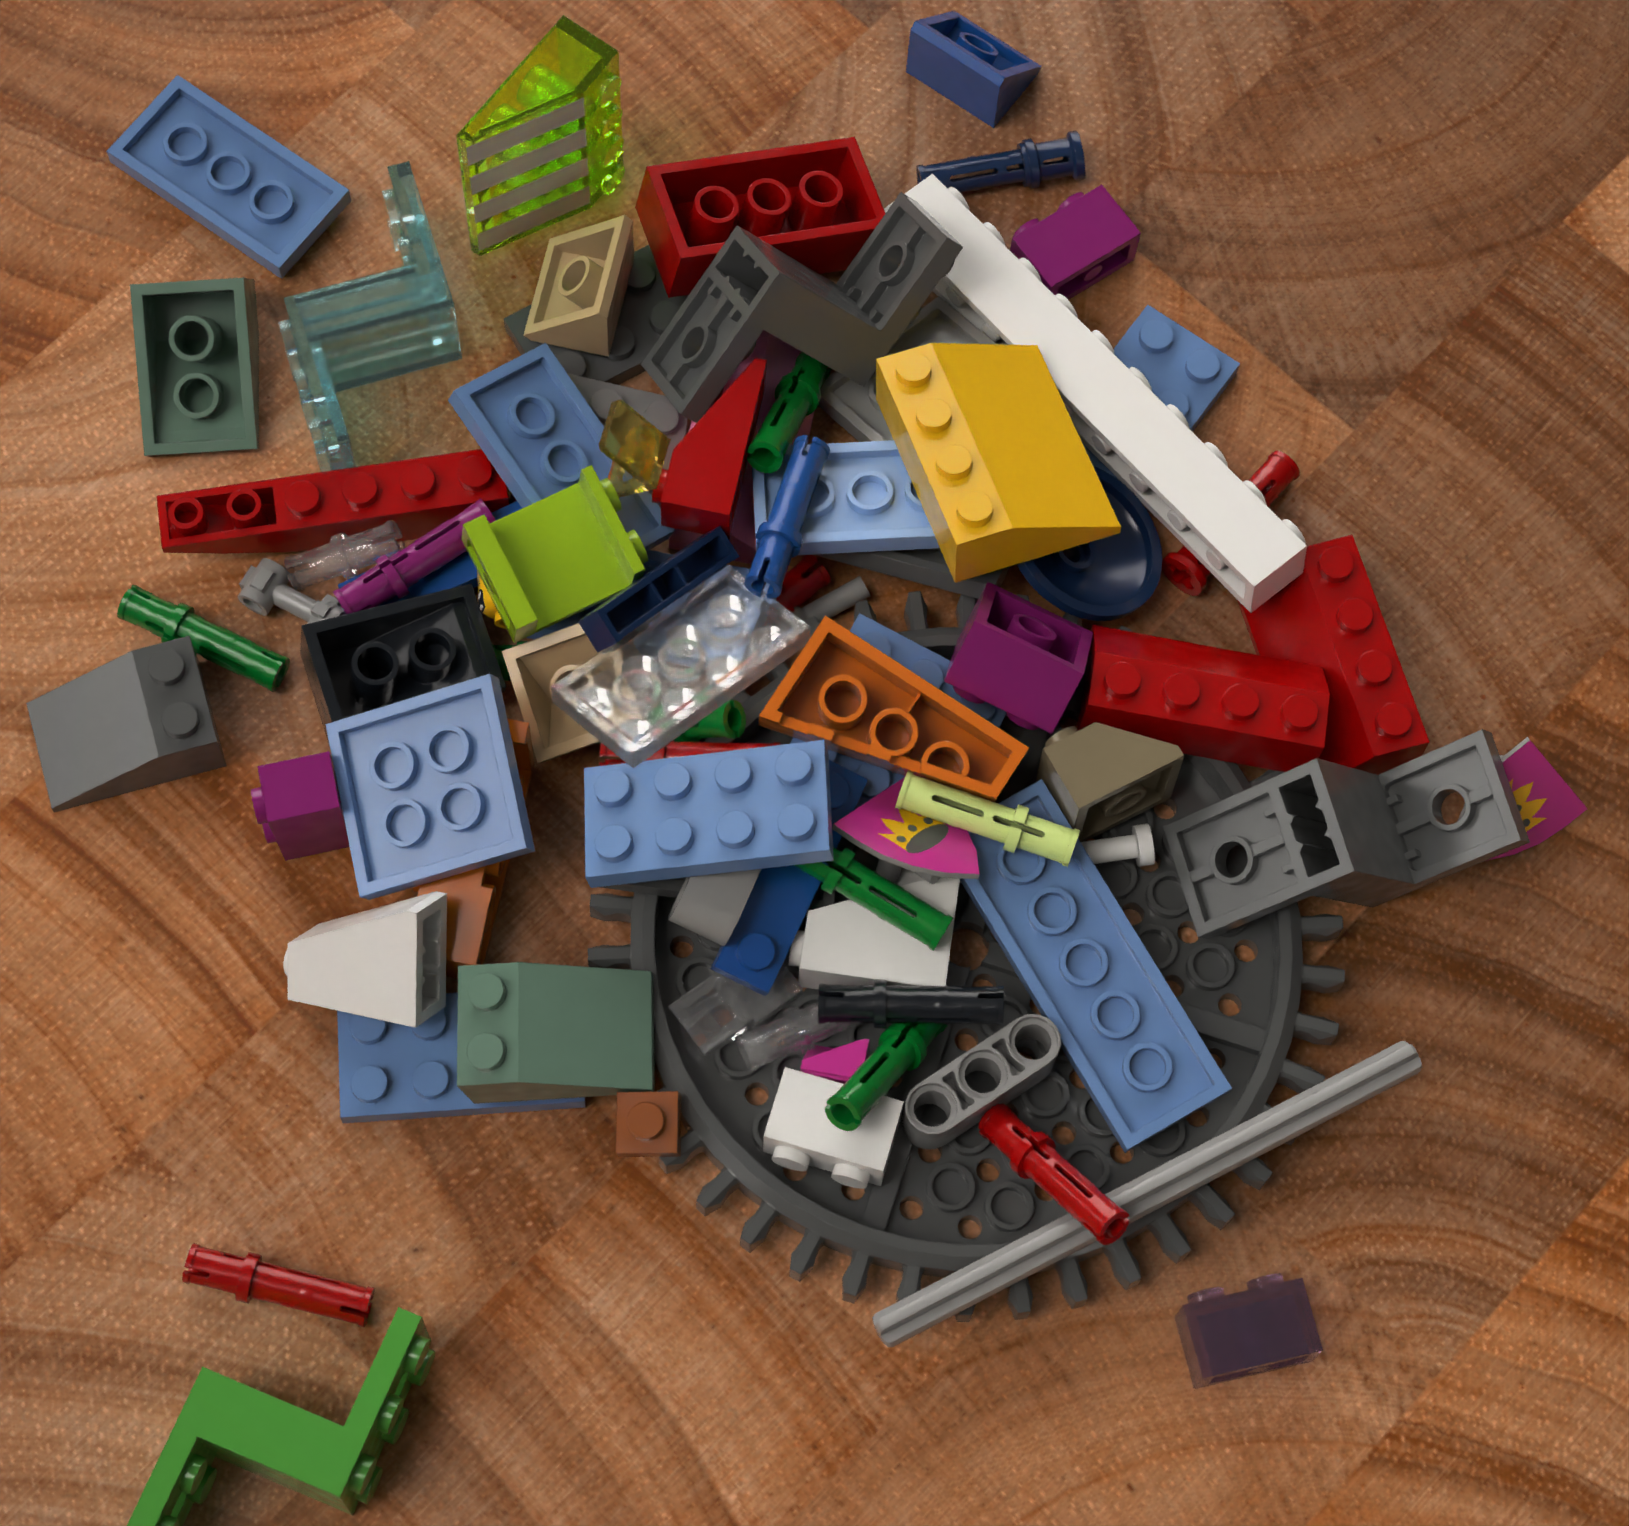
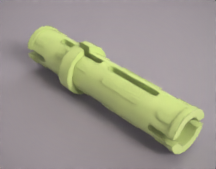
[895,771,1080,867]

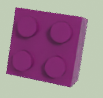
[944,581,1093,734]

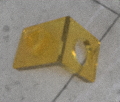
[599,399,671,498]

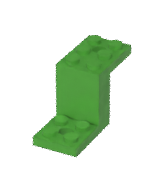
[127,1307,435,1526]

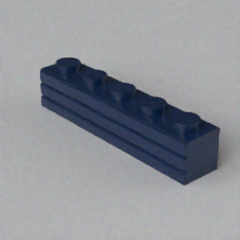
[578,526,739,653]

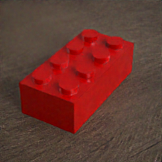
[635,137,886,298]

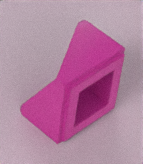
[800,1039,870,1084]

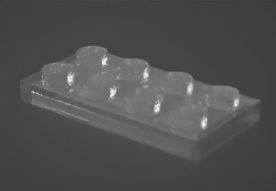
[551,564,810,768]

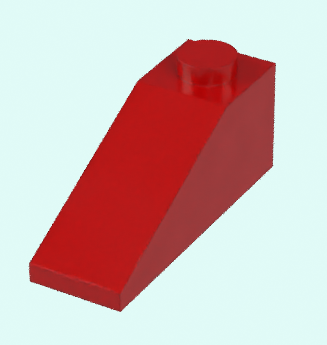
[652,358,767,539]

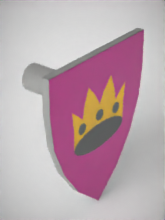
[1458,737,1587,861]
[832,777,980,884]

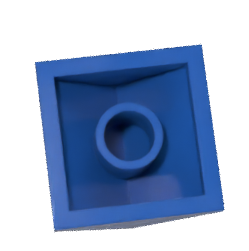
[906,11,1042,128]

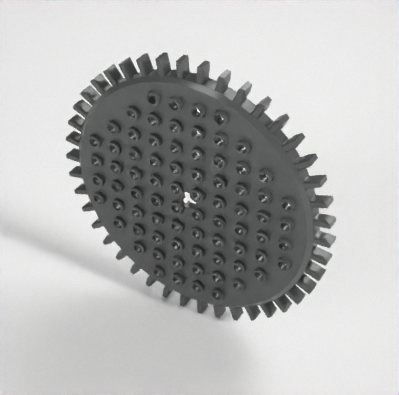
[588,591,1345,1322]

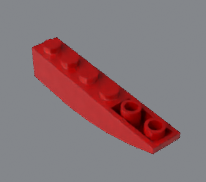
[156,449,510,554]

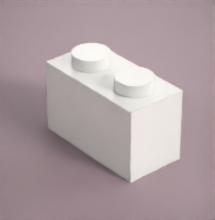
[763,1067,904,1189]

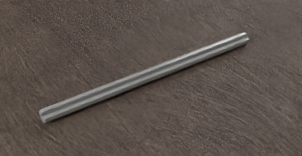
[872,1041,1422,1347]

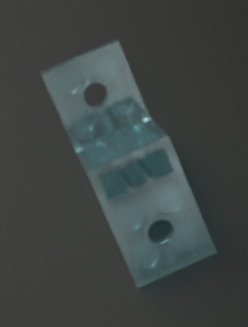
[278,161,462,472]

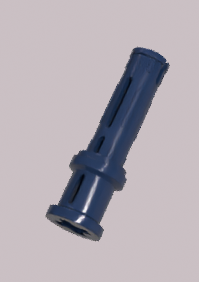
[916,131,1085,193]

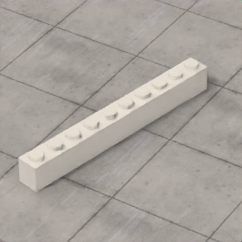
[884,174,1307,613]

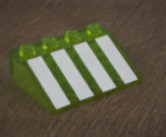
[456,15,625,256]

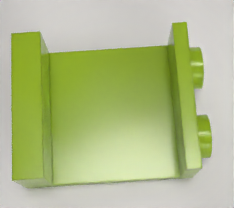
[461,465,648,643]

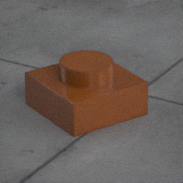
[616,1091,682,1157]

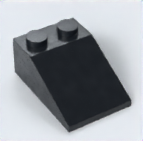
[300,583,506,747]

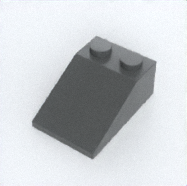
[26,635,227,812]

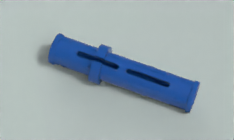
[744,435,830,599]

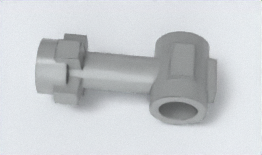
[237,558,346,624]

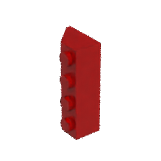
[1237,535,1430,775]
[1077,625,1330,772]

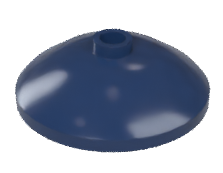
[1017,466,1162,621]

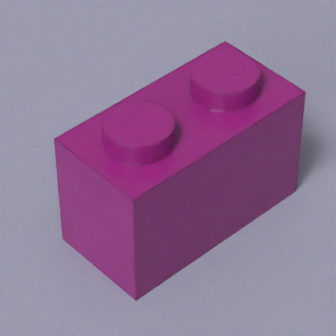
[1010,184,1141,300]
[251,751,349,861]

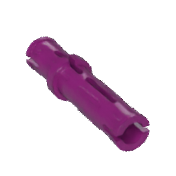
[333,498,496,614]

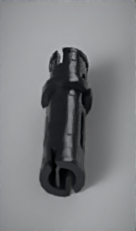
[818,980,1004,1029]

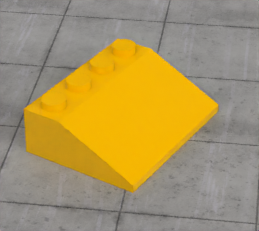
[876,343,1121,583]

